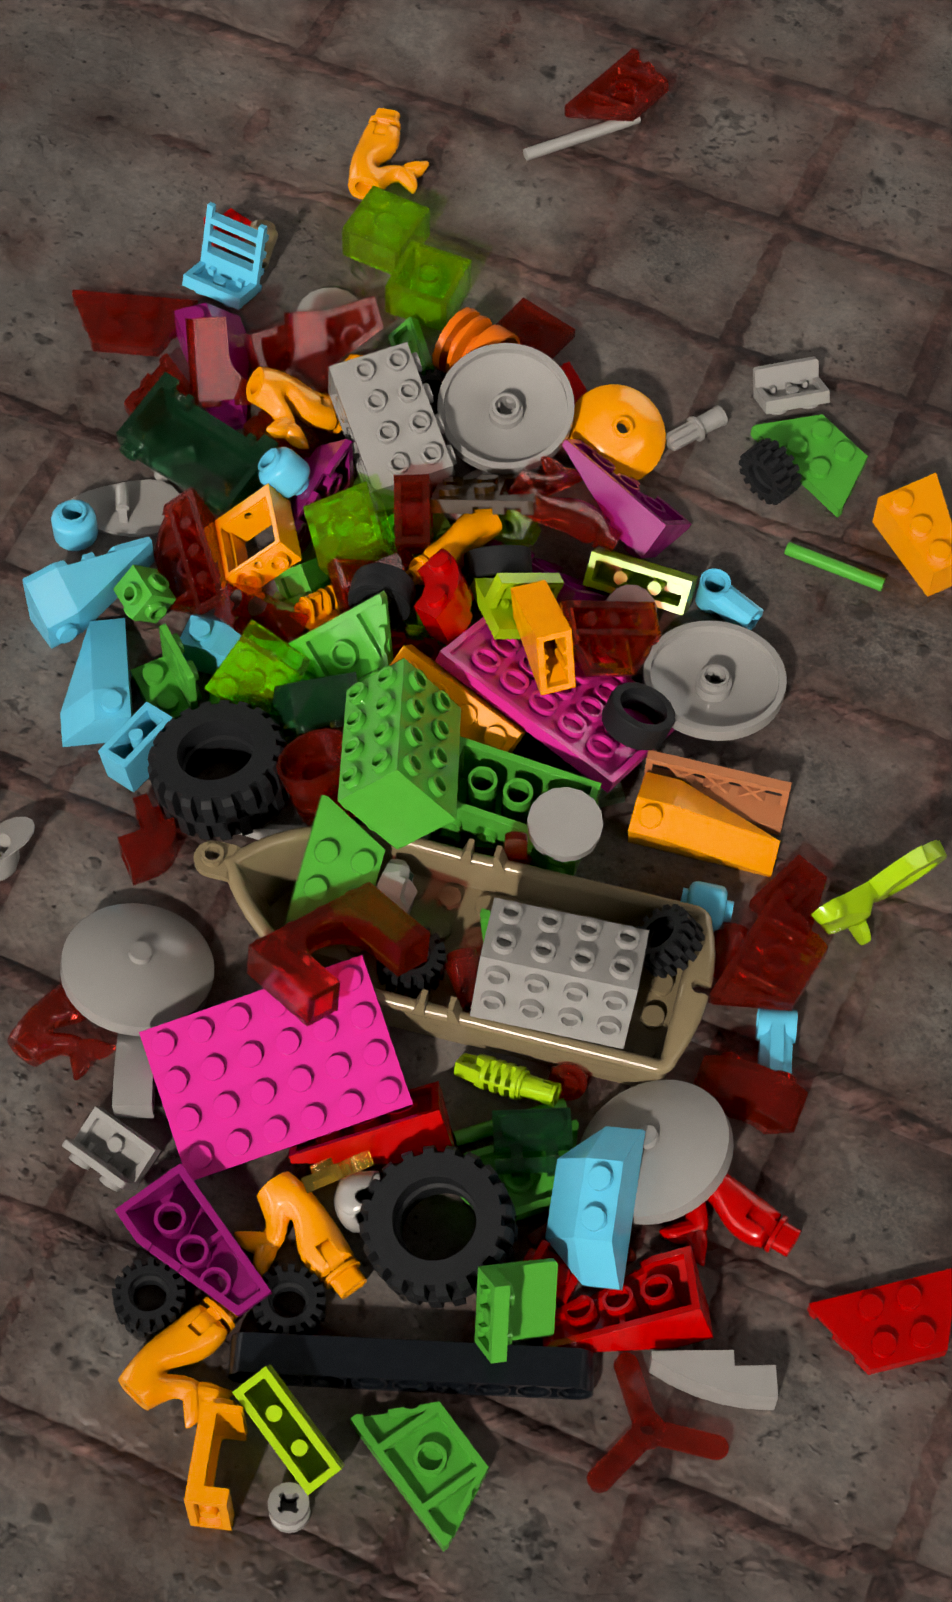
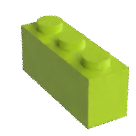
[582,547,698,615]
[232,1364,345,1495]

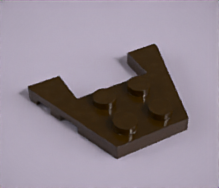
[430,469,545,515]

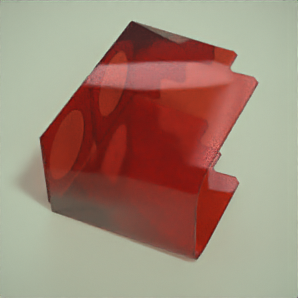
[214,582,309,646]

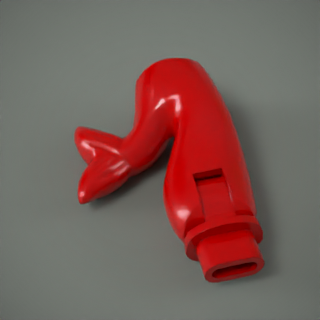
[659,1174,802,1266]

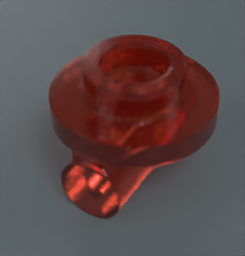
[548,1062,590,1101]

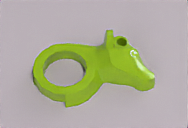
[811,840,947,945]

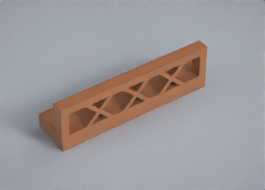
[642,750,792,836]

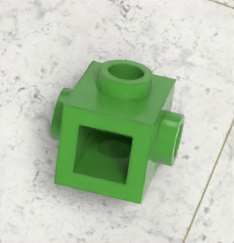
[113,565,176,623]

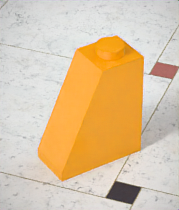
[511,580,576,696]

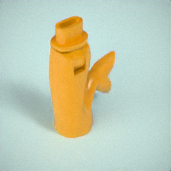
[348,108,429,200]
[246,367,342,450]
[406,509,502,585]
[234,1171,367,1299]
[118,1297,238,1428]

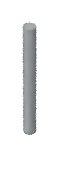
[523,111,641,161]

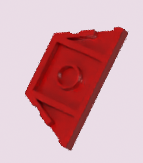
[807,1268,952,1375]

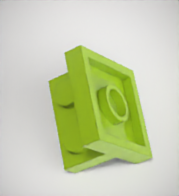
[470,573,564,639]

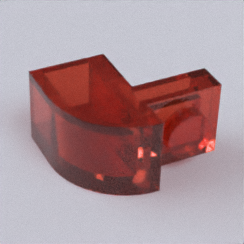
[117,793,178,886]

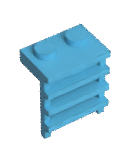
[182,202,269,310]

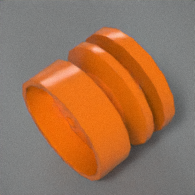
[432,307,520,373]

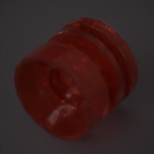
[276,728,355,826]

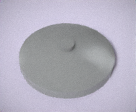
[437,343,575,474]
[642,620,787,741]
[60,903,214,1036]
[580,1080,734,1225]

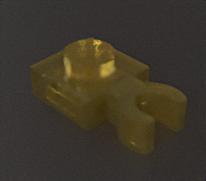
[301,1150,375,1193]

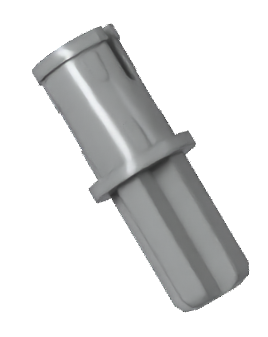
[666,405,728,451]

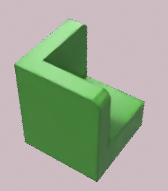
[274,556,331,607]

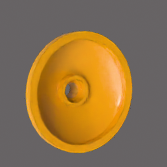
[567,384,666,481]

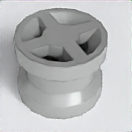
[267,1482,311,1533]

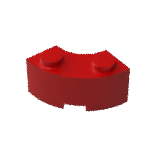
[414,548,474,645]

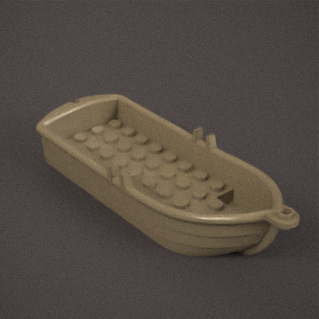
[194,825,715,1087]

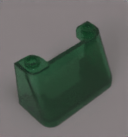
[116,372,278,516]

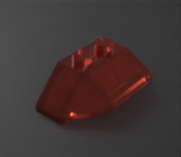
[154,487,237,615]
[559,600,661,677]

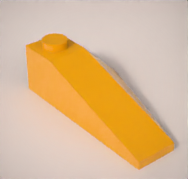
[628,772,780,877]

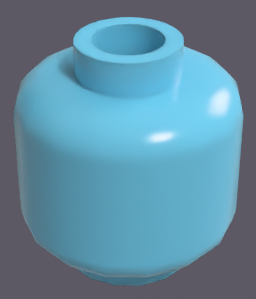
[258,447,310,499]
[51,499,98,551]
[680,881,734,933]

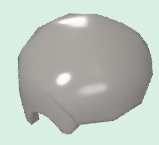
[334,1171,382,1233]

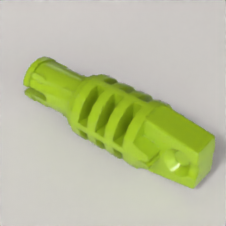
[454,1053,562,1107]

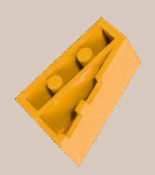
[872,473,952,597]

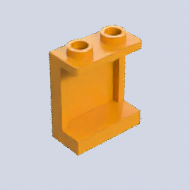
[184,1398,248,1531]

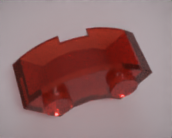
[694,1052,808,1134]

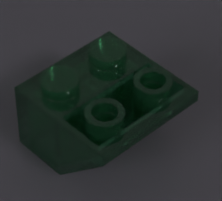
[270,672,357,737]

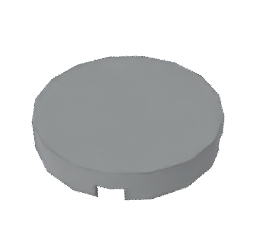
[527,787,603,862]

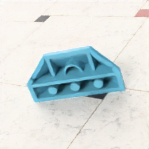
[545,1126,646,1290]

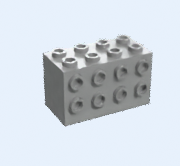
[328,342,457,514]
[470,897,649,1049]

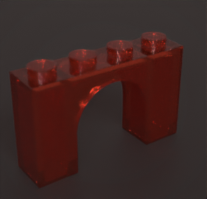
[185,310,329,408]
[247,882,430,1027]

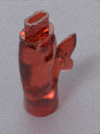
[506,456,622,552]
[7,982,116,1081]

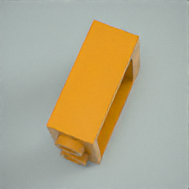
[215,484,302,596]

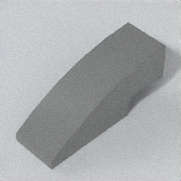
[112,1033,157,1119]
[649,1350,778,1410]

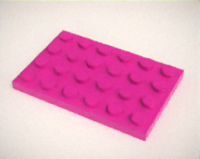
[435,617,675,793]
[139,955,413,1181]

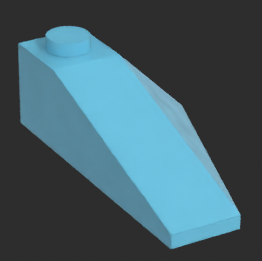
[22,536,155,649]
[180,609,320,694]
[60,618,133,747]

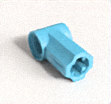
[695,568,764,630]
[755,1006,798,1085]

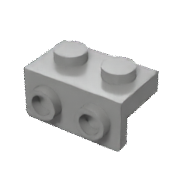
[753,356,830,415]
[62,1106,161,1192]

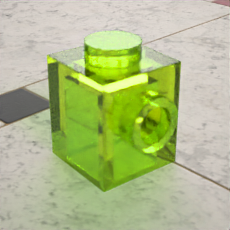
[494,509,542,547]

